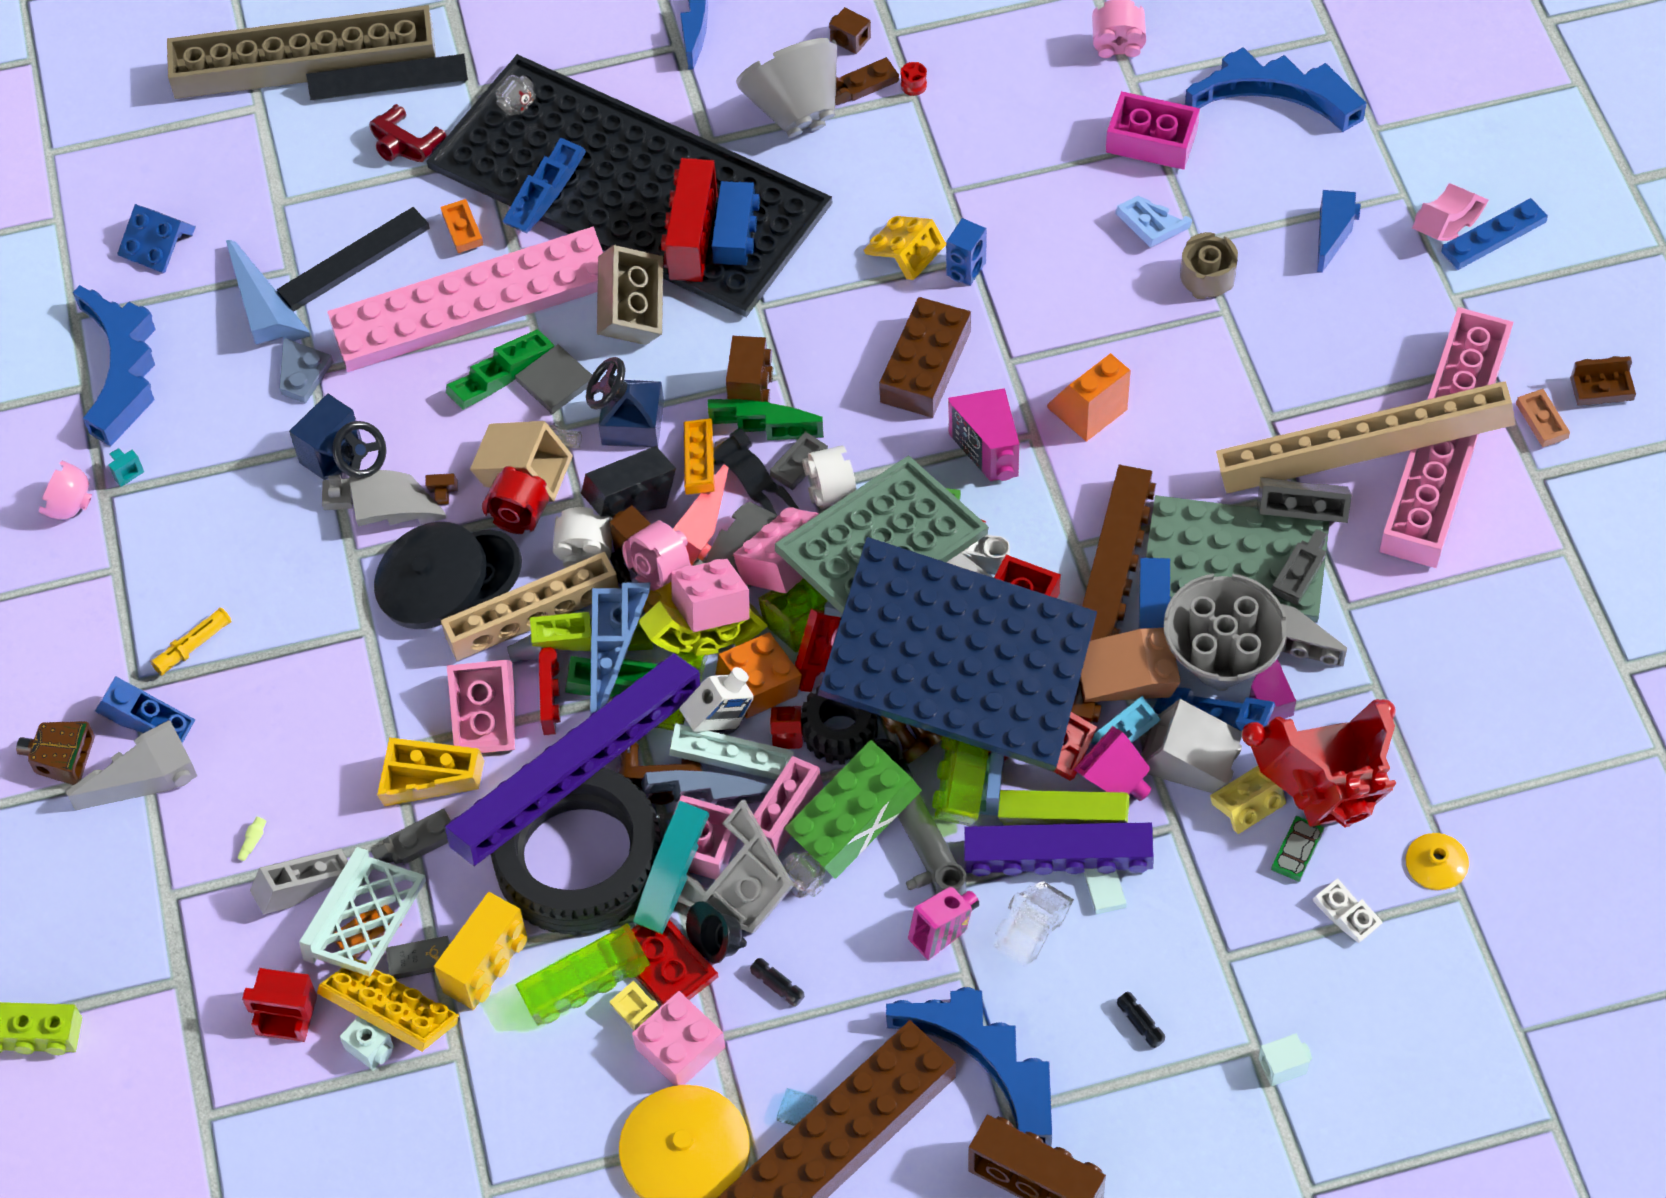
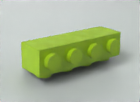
[0,1002,83,1055]

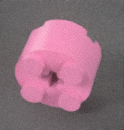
[1092,0,1146,58]
[623,520,691,591]

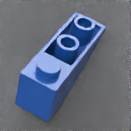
[95,676,196,744]

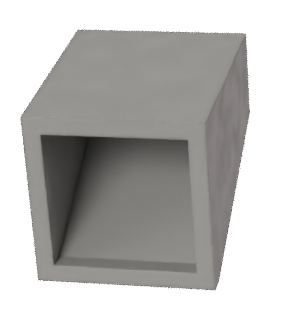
[1141,699,1242,793]

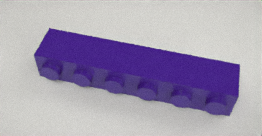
[964,822,1154,876]

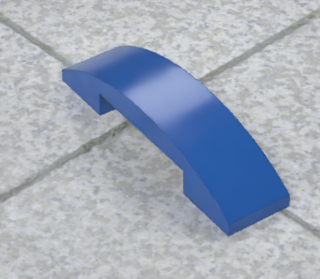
[1153,687,1275,731]

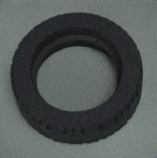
[491,767,662,935]

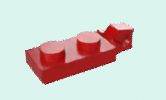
[795,609,841,692]

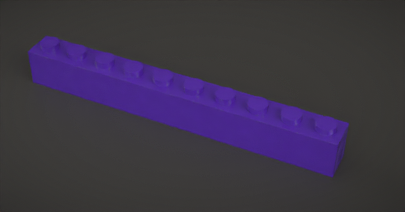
[445,653,701,867]

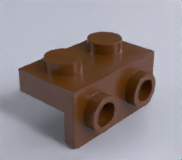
[1570,356,1636,406]

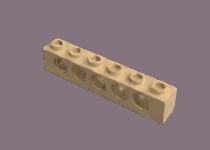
[441,552,619,661]

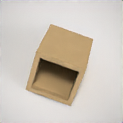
[470,421,573,502]

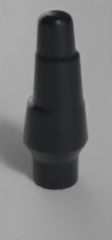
[610,552,633,587]

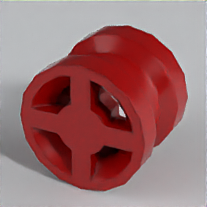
[900,62,927,96]

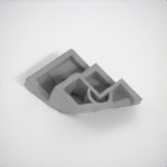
[349,470,446,526]

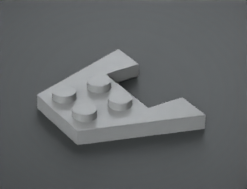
[678,800,794,934]

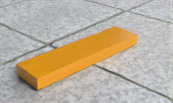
[683,418,715,495]

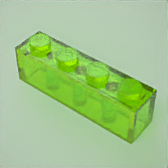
[932,736,989,826]
[515,923,650,1026]

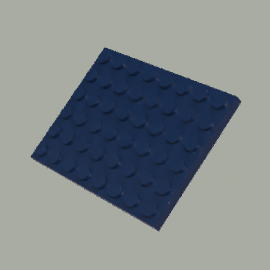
[817,537,1097,772]

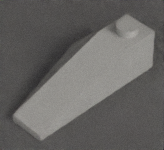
[66,720,198,811]

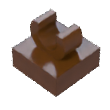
[425,473,458,505]

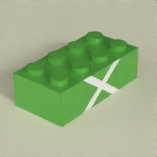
[784,740,922,879]

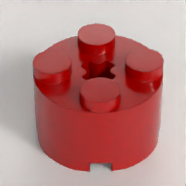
[482,466,549,534]

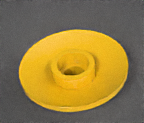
[1406,833,1469,890]

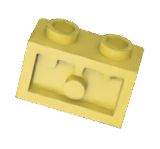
[1210,766,1286,834]

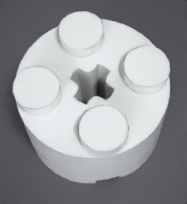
[802,445,856,510]
[553,507,612,568]

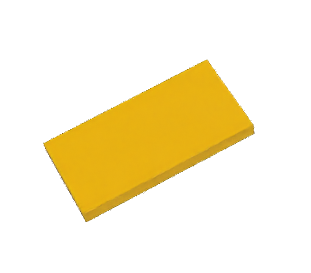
[317,958,459,1052]

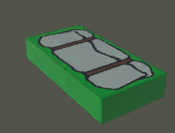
[1271,815,1325,882]

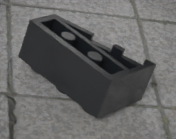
[581,446,676,517]

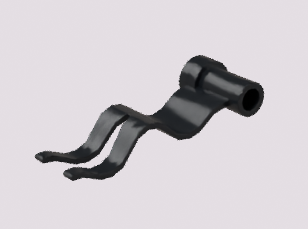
[714,428,799,515]

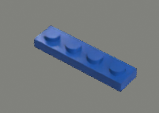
[1441,198,1548,270]

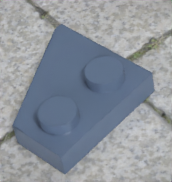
[280,338,333,404]

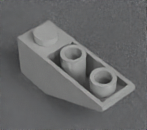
[1281,604,1347,666]

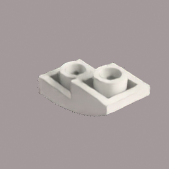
[1312,878,1383,943]

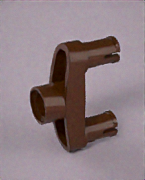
[617,742,703,805]

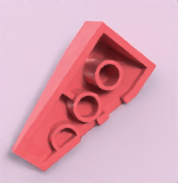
[673,465,729,566]

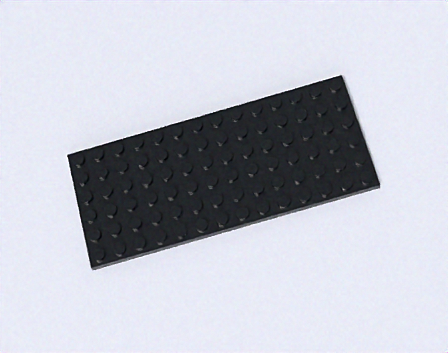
[426,54,833,318]

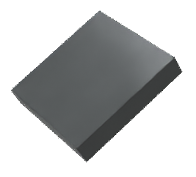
[515,344,592,414]

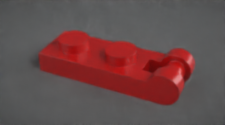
[539,647,561,735]

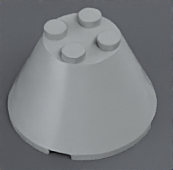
[736,38,837,138]
[1164,574,1287,691]

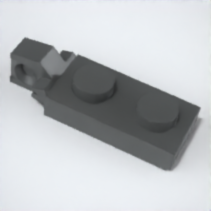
[1271,529,1327,605]
[371,808,451,865]

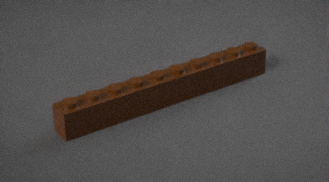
[1071,464,1157,724]

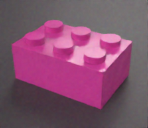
[1106,91,1200,170]

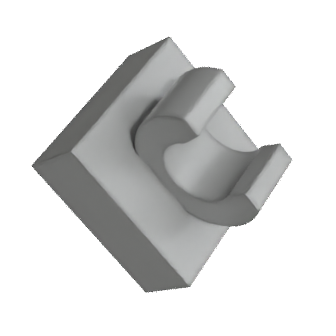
[322,475,353,510]

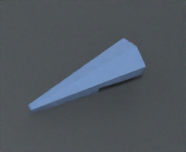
[226,240,310,344]
[590,583,650,715]

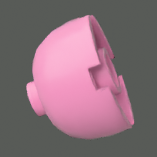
[39,460,92,520]

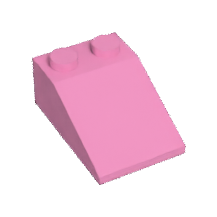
[447,660,515,753]

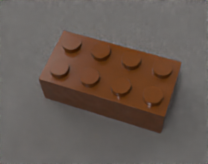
[879,296,971,418]
[968,1114,1106,1198]

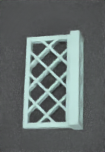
[299,847,426,977]

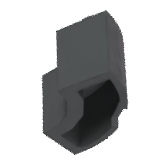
[705,501,778,574]

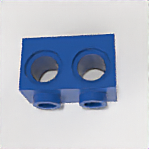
[946,218,987,286]

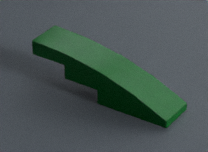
[445,329,555,409]
[707,399,824,441]

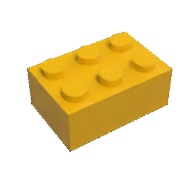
[434,891,527,1010]

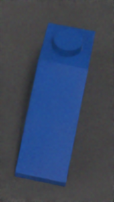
[1317,190,1361,273]

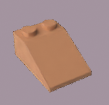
[1079,628,1181,702]

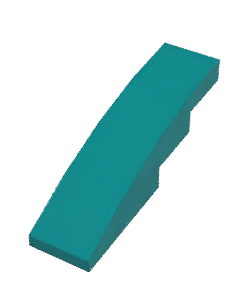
[633,800,710,934]

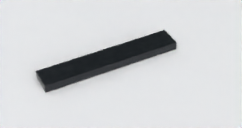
[306,53,468,100]
[277,206,430,312]

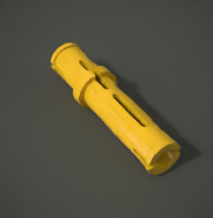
[150,607,232,676]

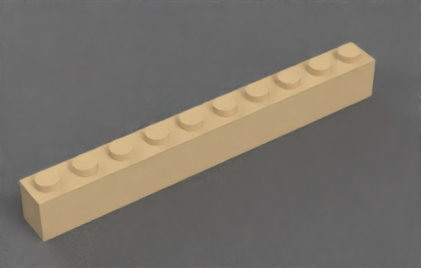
[1216,381,1516,494]

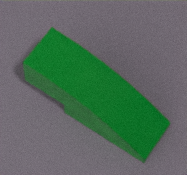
[564,656,657,697]

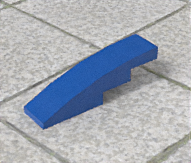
[680,0,708,70]
[502,138,586,234]
[1138,558,1170,629]

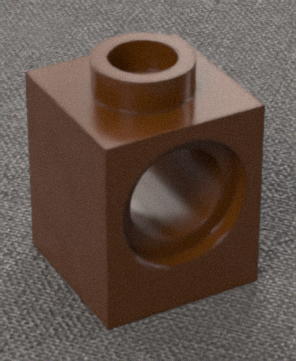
[829,7,871,54]

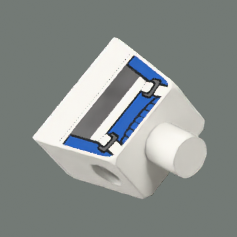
[679,667,753,732]

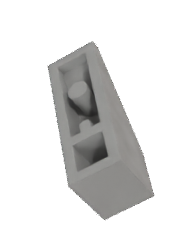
[250,848,348,915]

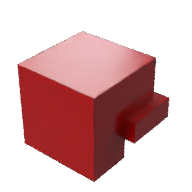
[242,968,318,1042]

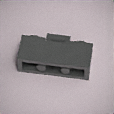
[1257,477,1352,523]

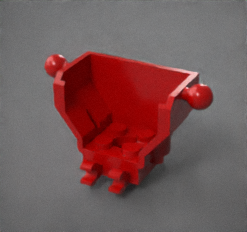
[1242,699,1396,828]

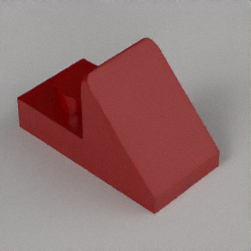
[770,706,803,749]

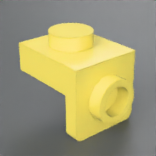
[609,980,659,1031]

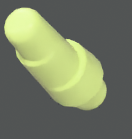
[238,816,267,861]

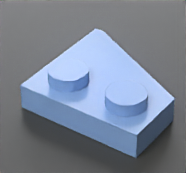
[1115,196,1192,248]

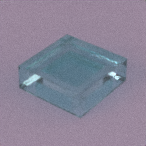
[776,1088,818,1126]

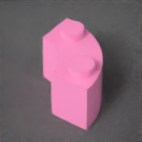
[1412,183,1489,241]

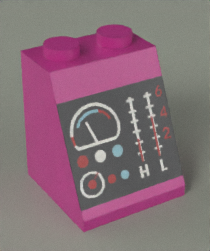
[948,388,1020,482]

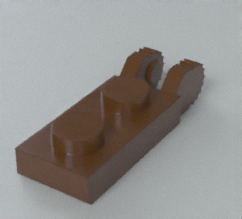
[835,57,899,106]

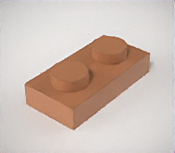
[1516,389,1570,448]

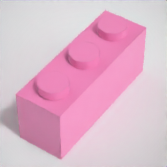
[753,756,824,857]

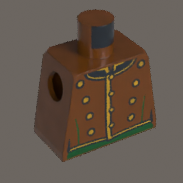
[16,721,95,785]

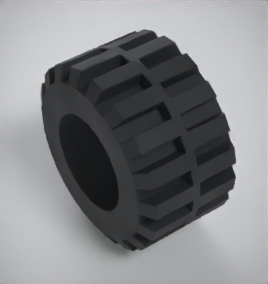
[801,686,878,765]

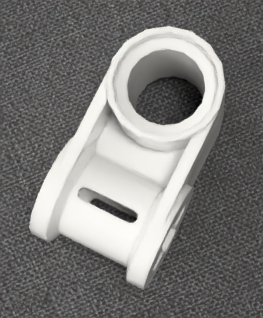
[961,534,1010,574]

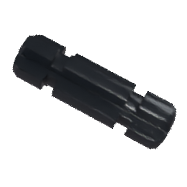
[750,958,805,1007]
[1117,991,1166,1048]

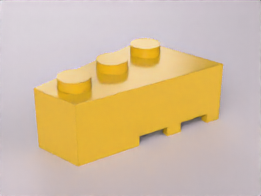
[377,737,485,806]

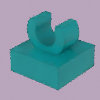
[108,448,145,487]

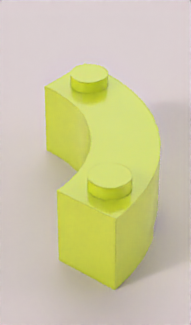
[638,601,768,656]

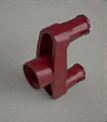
[369,104,447,162]

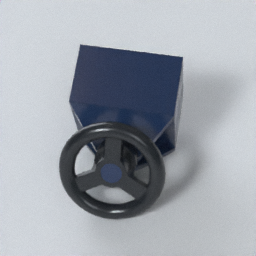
[585,357,664,447]
[289,393,387,480]

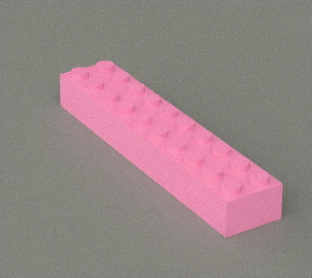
[327,227,603,372]
[1379,307,1514,569]

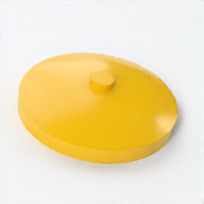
[619,1085,750,1198]

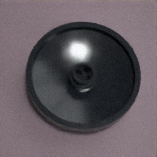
[374,522,486,629]

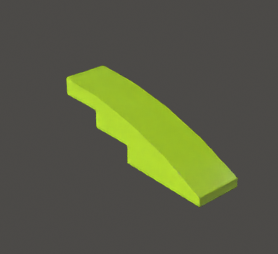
[530,612,653,652]

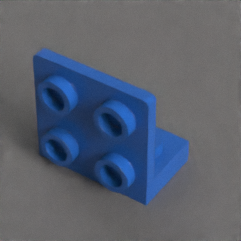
[117,204,196,273]

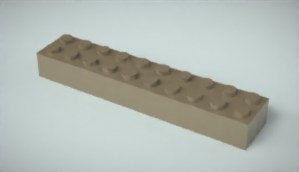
[167,5,436,99]

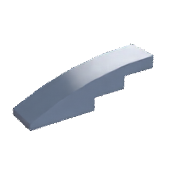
[641,770,771,807]

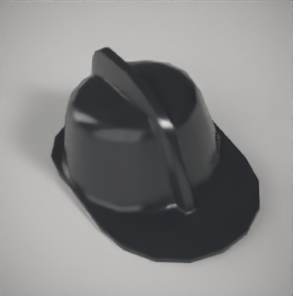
[686,901,747,964]

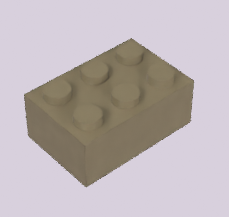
[597,245,663,345]

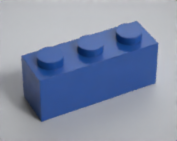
[712,181,760,265]

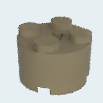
[1180,232,1238,299]

